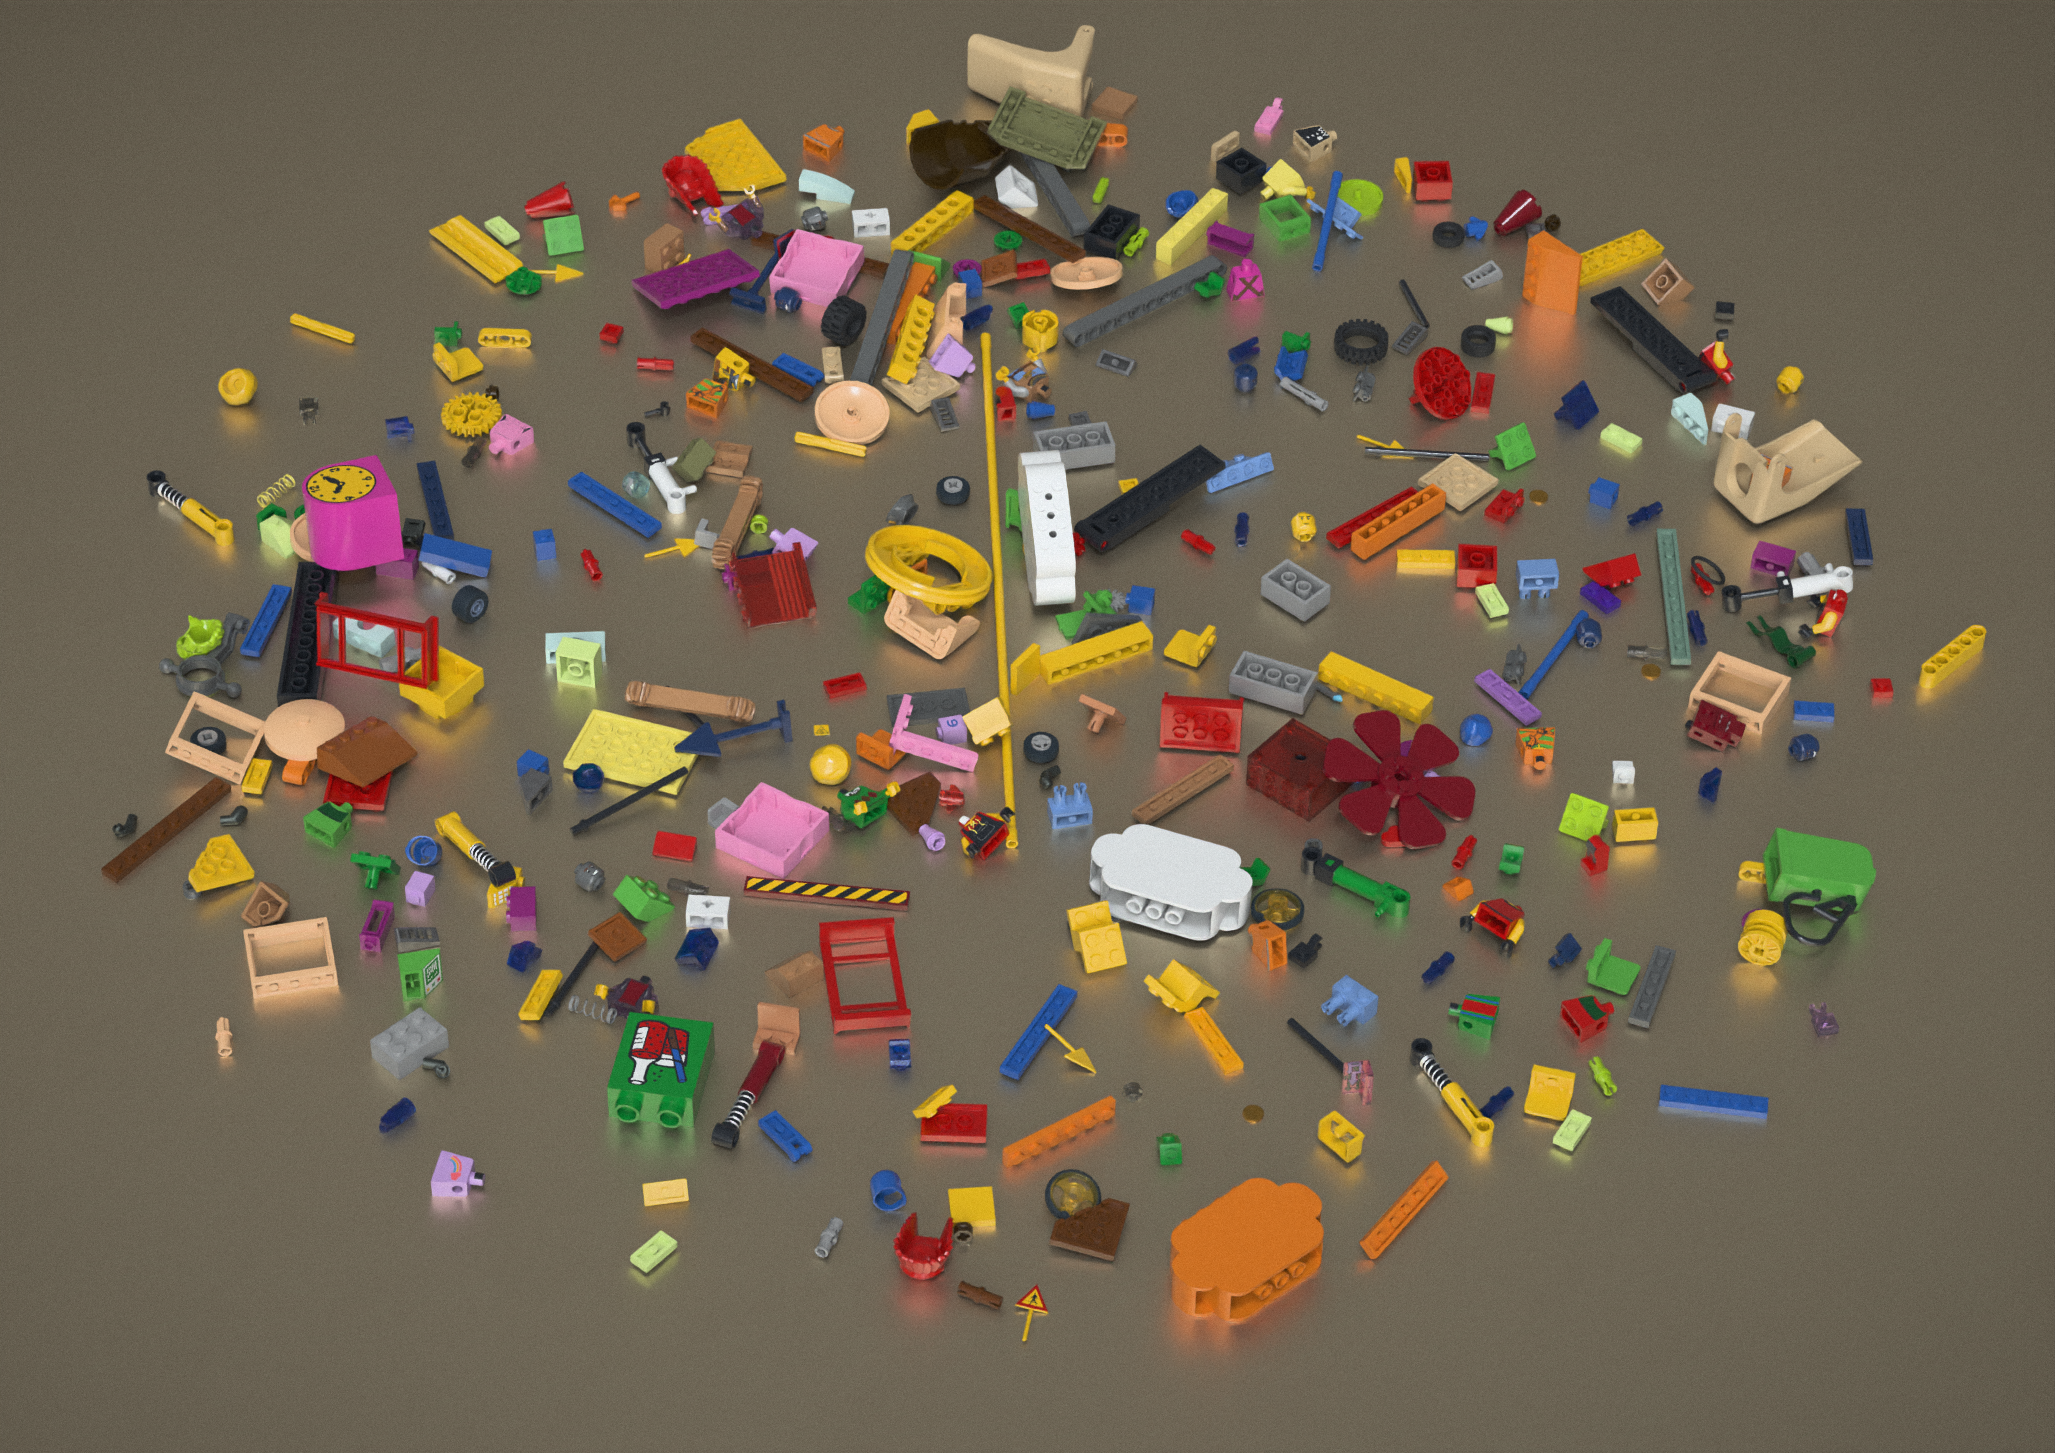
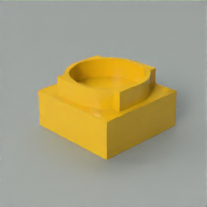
[399,646,484,720]

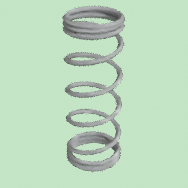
[568,995,617,1024]

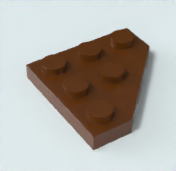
[887,772,941,836]
[1049,1198,1130,1261]

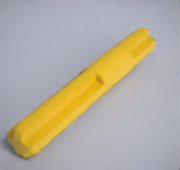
[290,313,355,344]
[795,431,867,457]

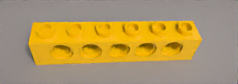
[890,190,974,256]
[887,294,935,384]

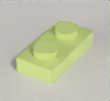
[484,216,520,245]
[1600,423,1642,453]
[1475,583,1509,618]
[1553,1109,1592,1151]
[630,1231,677,1273]

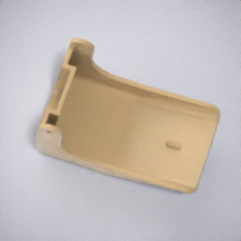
[967,25,1095,118]
[1713,413,1864,524]

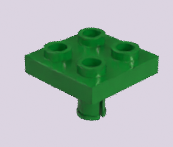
[350,851,401,890]

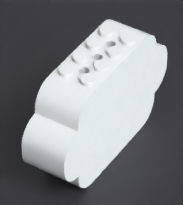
[1018,450,1076,606]
[1089,824,1252,940]

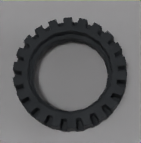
[1334,319,1388,366]

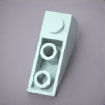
[1671,393,1708,445]

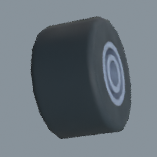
[452,585,489,624]

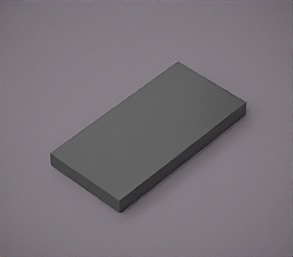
[886,688,970,727]

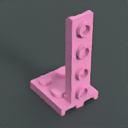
[889,694,978,772]

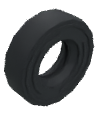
[1432,222,1465,248]

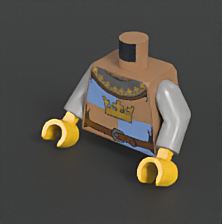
[996,345,1052,401]

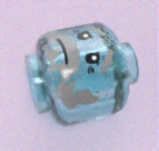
[622,471,650,499]

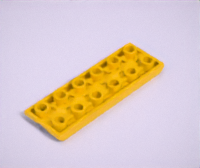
[429,215,524,283]
[1579,228,1664,286]

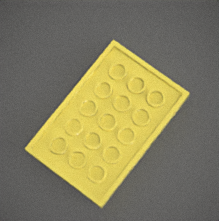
[563,709,699,795]

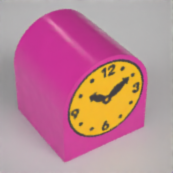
[302,455,404,571]

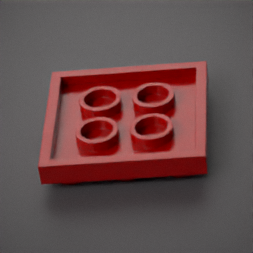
[323,769,394,811]

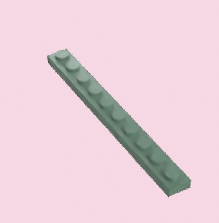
[1656,528,1691,665]

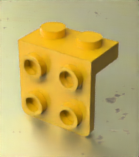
[432,342,484,382]
[1164,625,1217,668]
[1524,1065,1576,1121]

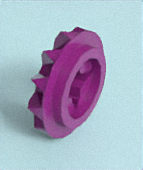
[953,259,982,278]

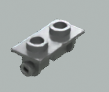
[1352,366,1376,402]
[1502,644,1527,685]

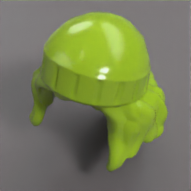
[176,615,225,660]

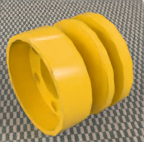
[1738,909,1788,966]

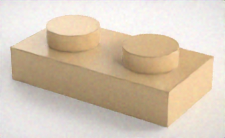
[1211,131,1240,162]

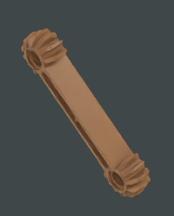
[711,476,763,570]
[625,681,756,723]

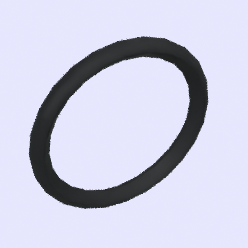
[1691,556,1725,585]

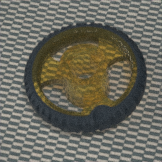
[1251,888,1304,930]
[1045,1169,1101,1220]

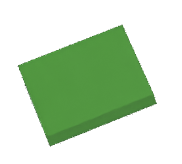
[908,250,951,282]

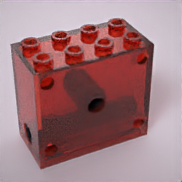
[1246,718,1354,822]

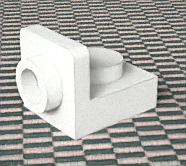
[1612,761,1635,784]

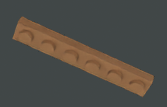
[1132,754,1234,825]

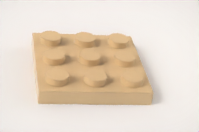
[882,357,960,412]
[1418,453,1498,511]

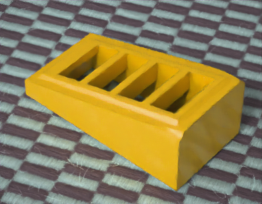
[1394,157,1412,193]

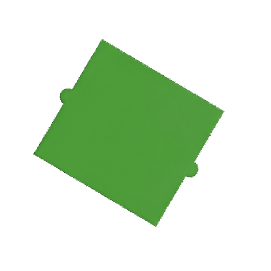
[1055,609,1089,639]

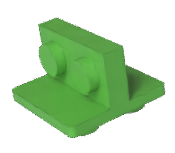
[543,215,584,256]
[1488,422,1536,470]

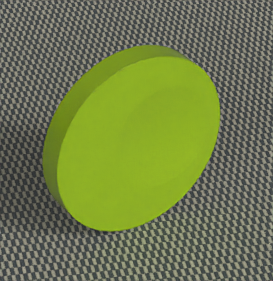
[1338,179,1383,216]

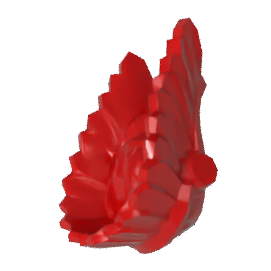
[662,154,724,217]
[893,1212,954,1281]

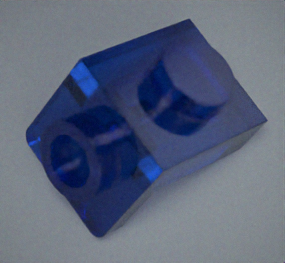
[385,416,414,442]
[1698,767,1722,803]
[507,941,542,972]
[889,1039,912,1071]

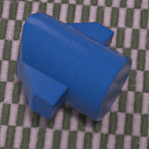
[1464,217,1488,241]

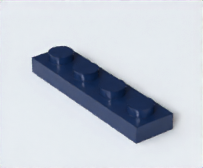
[1845,508,1873,565]

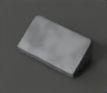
[1095,349,1138,377]

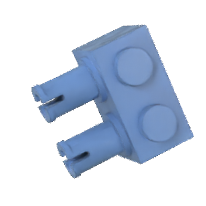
[1515,559,1559,599]
[1047,782,1093,830]
[1321,975,1379,1026]

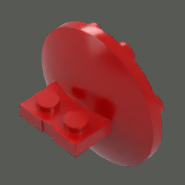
[1409,347,1471,420]

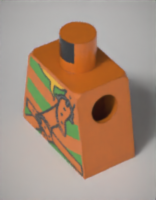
[686,378,728,418]
[1515,727,1555,770]

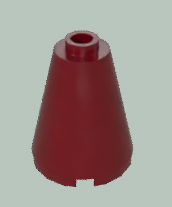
[1493,189,1542,235]

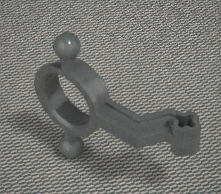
[159,612,250,698]

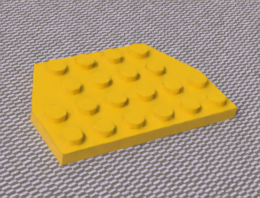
[685,119,786,191]

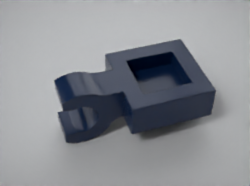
[1548,933,1582,968]

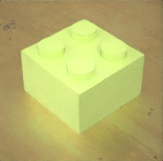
[555,637,603,688]

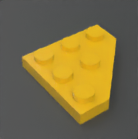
[188,834,255,892]

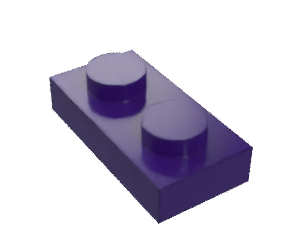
[1580,581,1621,614]

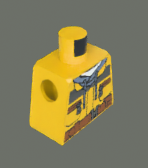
[712,347,756,391]

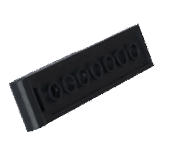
[1590,286,1717,394]
[1074,444,1226,552]

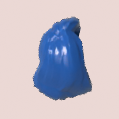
[1166,190,1199,219]
[1460,714,1493,746]

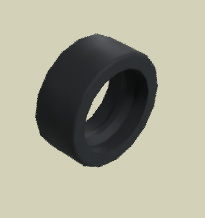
[1461,325,1496,357]

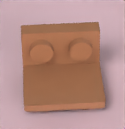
[753,1002,801,1056]

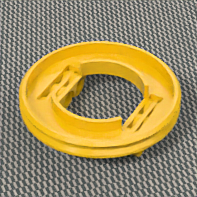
[865,525,993,615]

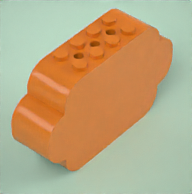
[1170,1178,1324,1322]

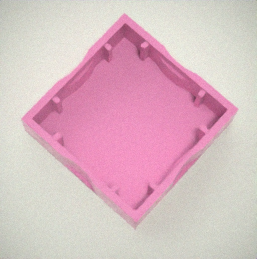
[769,229,865,307]
[715,782,829,879]

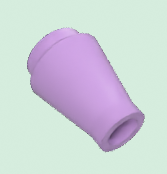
[919,824,946,851]

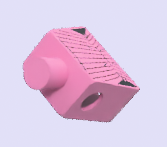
[489,414,534,455]

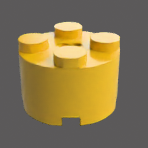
[1022,310,1059,352]

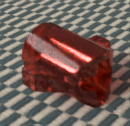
[939,784,965,813]

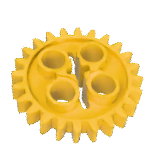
[441,392,502,438]

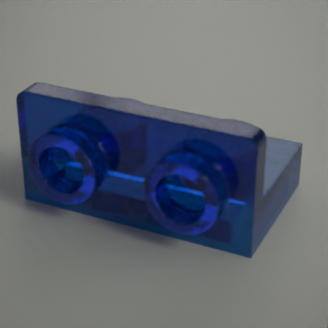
[675,927,719,971]

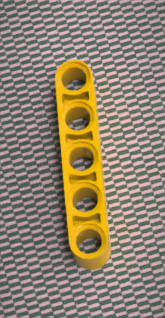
[1919,625,1986,689]

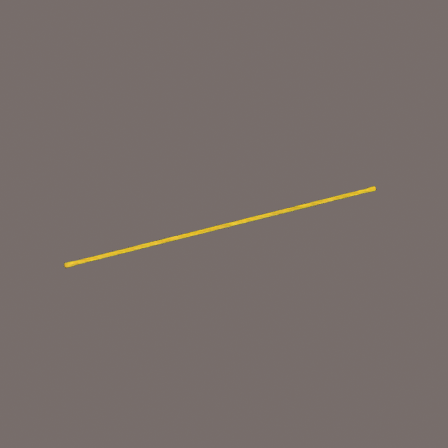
[980,333,1018,849]

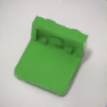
[1586,938,1641,995]

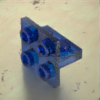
[1553,380,1599,430]

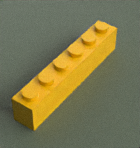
[1040,621,1153,685]
[1318,651,1434,725]

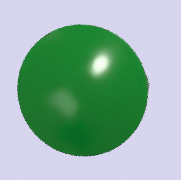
[506,267,542,294]

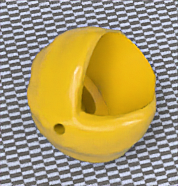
[218,368,258,405]
[809,744,851,785]

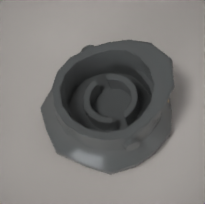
[886,494,918,525]

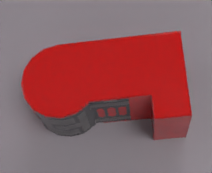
[995,386,1016,421]
[1580,835,1610,876]

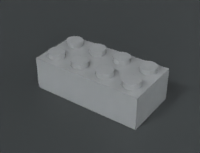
[1033,421,1116,469]
[1228,651,1318,715]

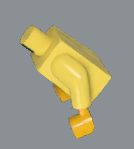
[1260,159,1316,201]

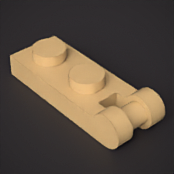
[822,347,844,384]

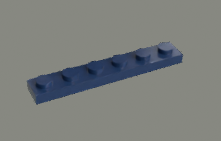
[416,461,454,540]

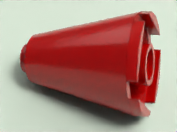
[524,181,575,218]

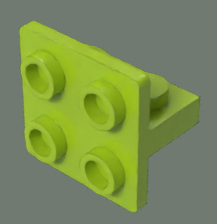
[1559,793,1609,841]

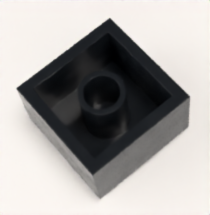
[1216,148,1267,195]

